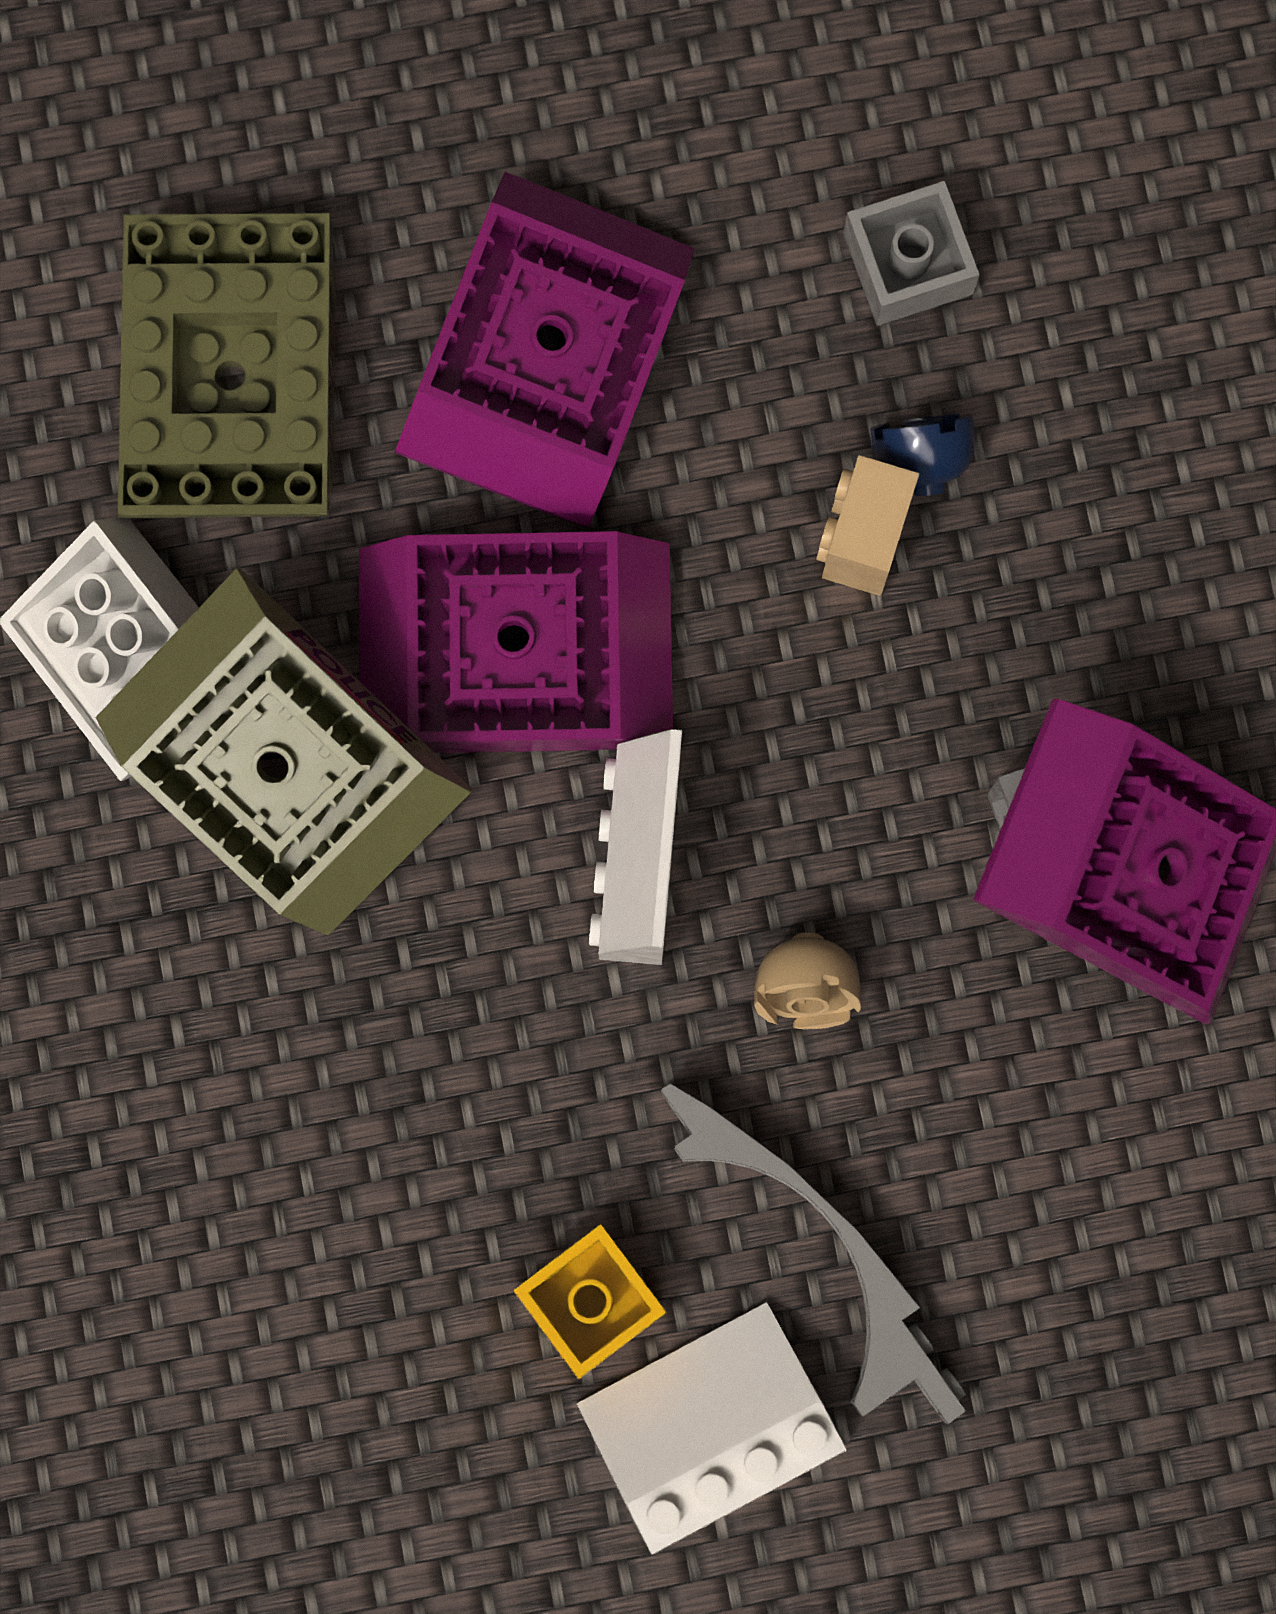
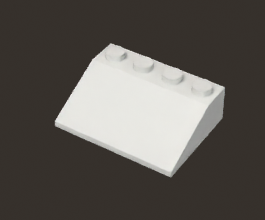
[0,517,199,781]
[589,729,682,965]
[577,1302,846,1554]

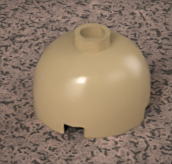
[754,933,861,1029]

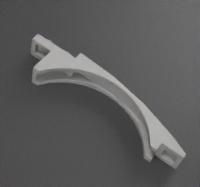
[661,1084,966,1424]

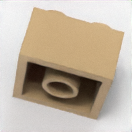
[816,455,919,596]

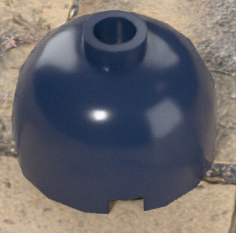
[870,414,975,496]

